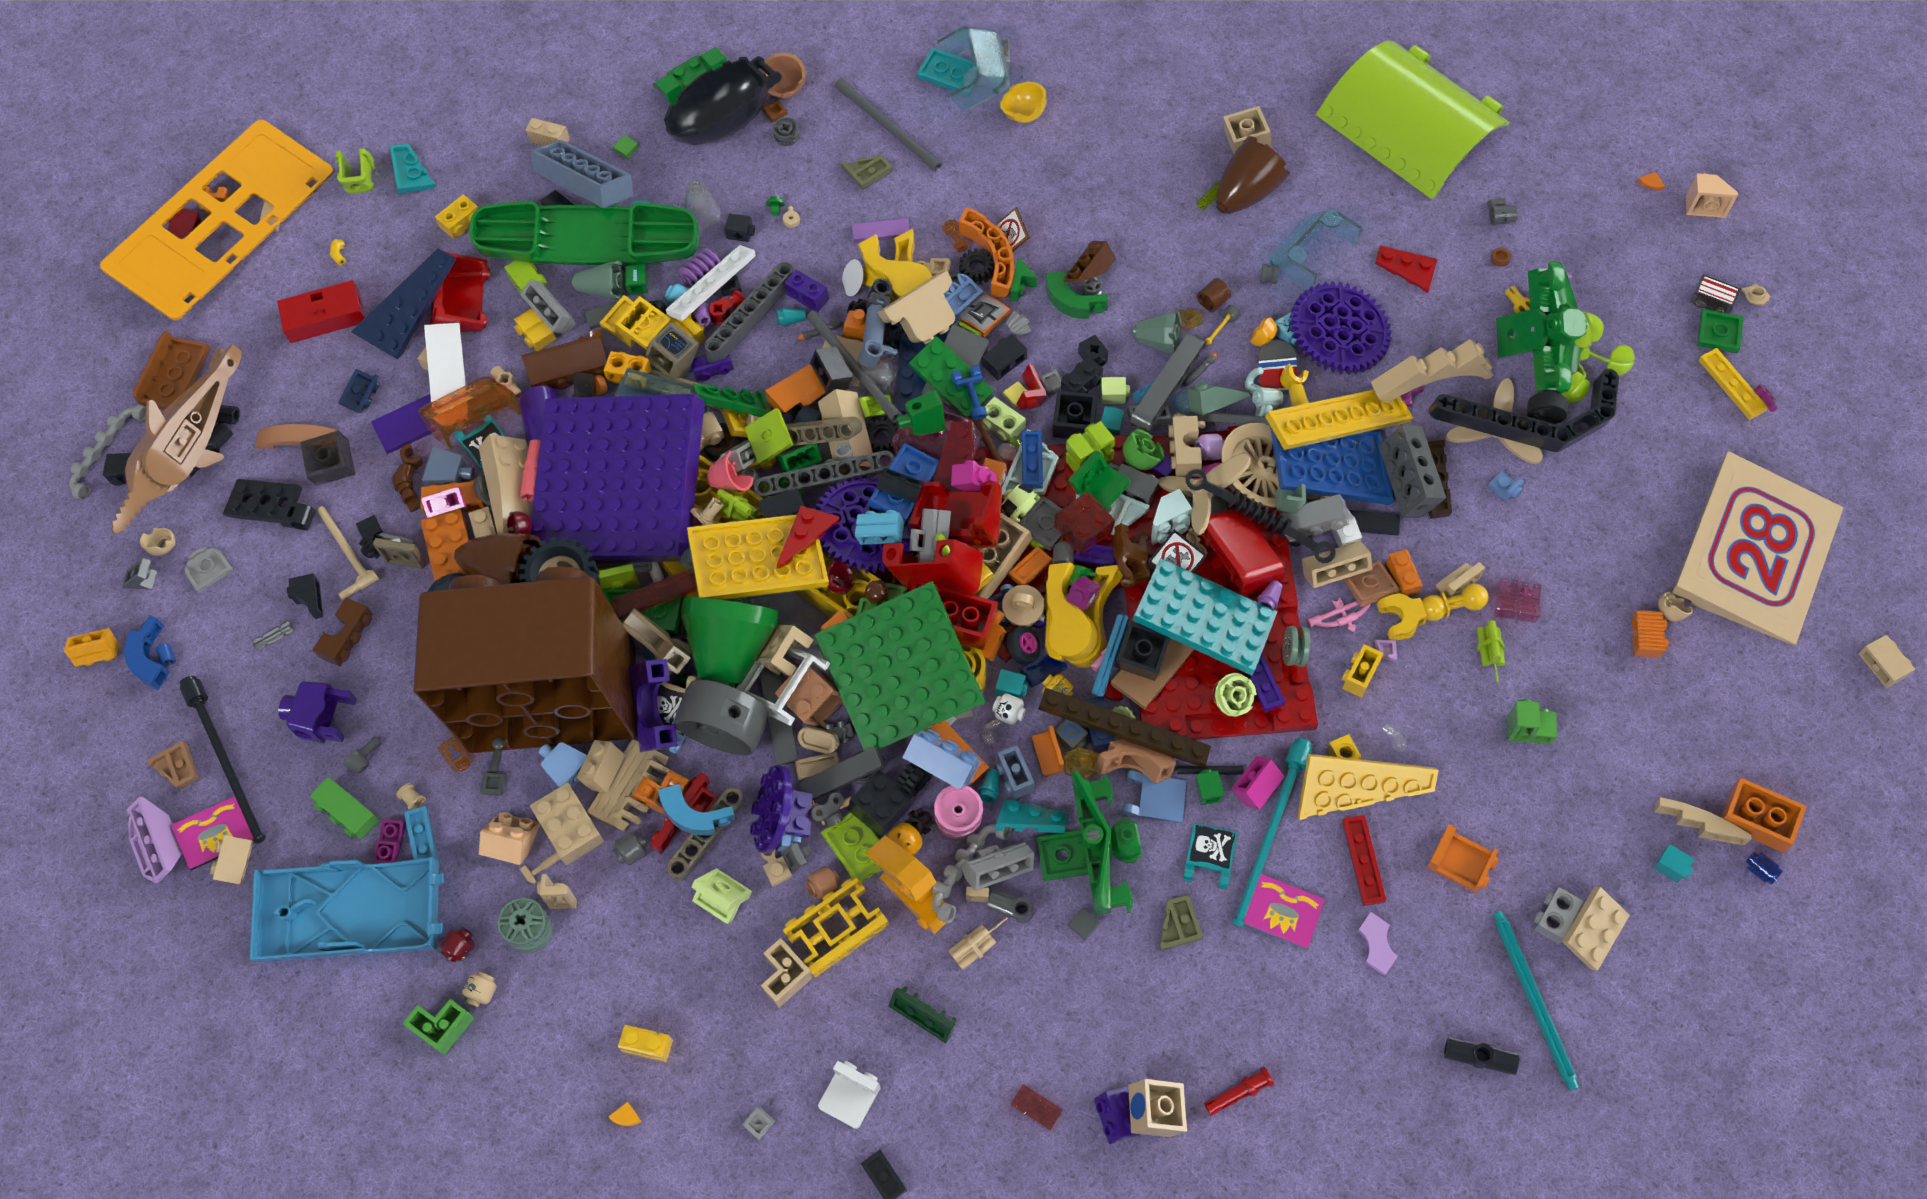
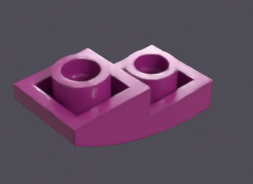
[373,819,406,863]

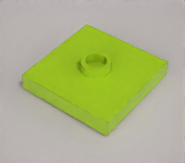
[744,408,794,464]
[599,564,641,591]

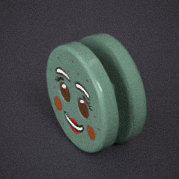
[1282,626,1310,667]

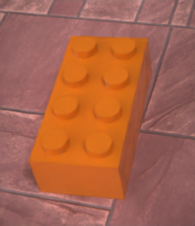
[420,508,472,581]

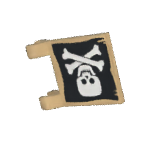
[657,668,701,733]

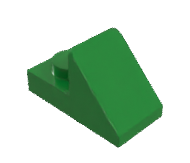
[1010,259,1037,302]

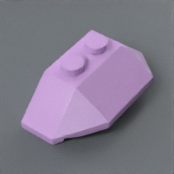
[127,797,182,883]

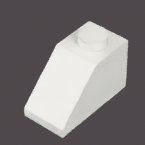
[1331,509,1362,548]

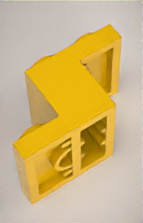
[600,295,671,350]

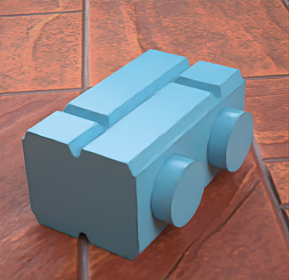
[855,510,904,545]

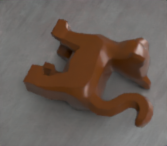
[1113,523,1153,587]

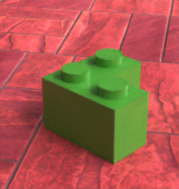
[1507,699,1557,744]
[402,999,474,1056]

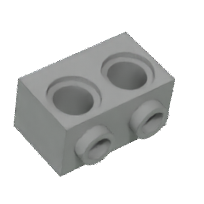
[1533,887,1584,944]

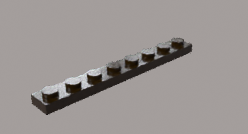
[1038,687,1211,768]

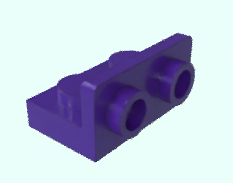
[691,354,734,381]

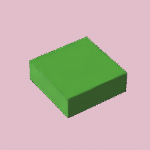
[613,135,639,159]

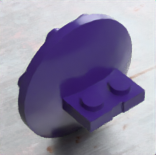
[750,765,813,854]

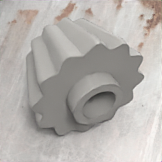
[1005,310,1032,337]

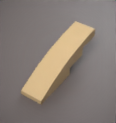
[1654,797,1751,845]

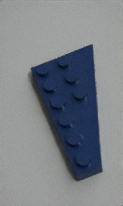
[351,248,456,359]
[895,315,961,415]

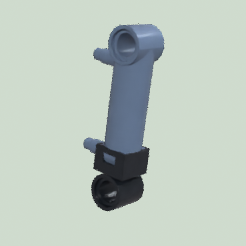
[859,278,898,368]

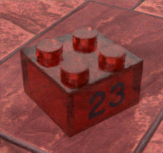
[1053,491,1115,555]

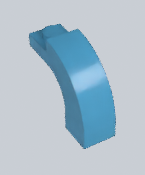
[658,784,735,835]

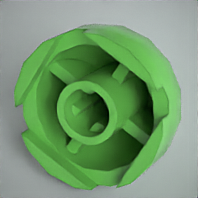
[1123,429,1164,471]

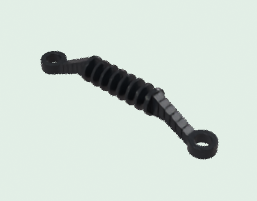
[1185,468,1336,564]

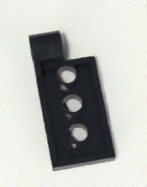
[223,479,316,531]

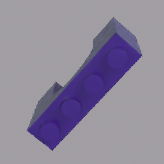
[629,659,678,752]

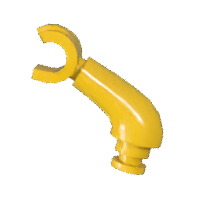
[1280,363,1309,407]

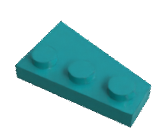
[389,143,436,194]

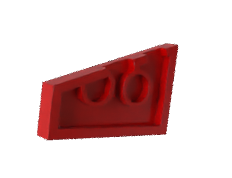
[1375,245,1437,293]

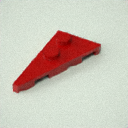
[777,506,840,569]

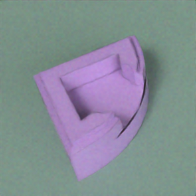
[1373,640,1397,661]

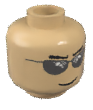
[462,971,497,1008]

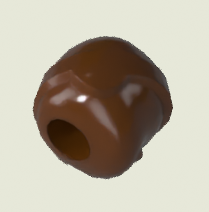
[864,580,889,604]

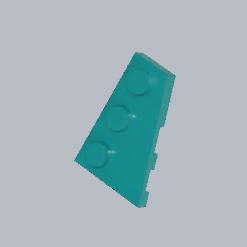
[995,799,1069,833]

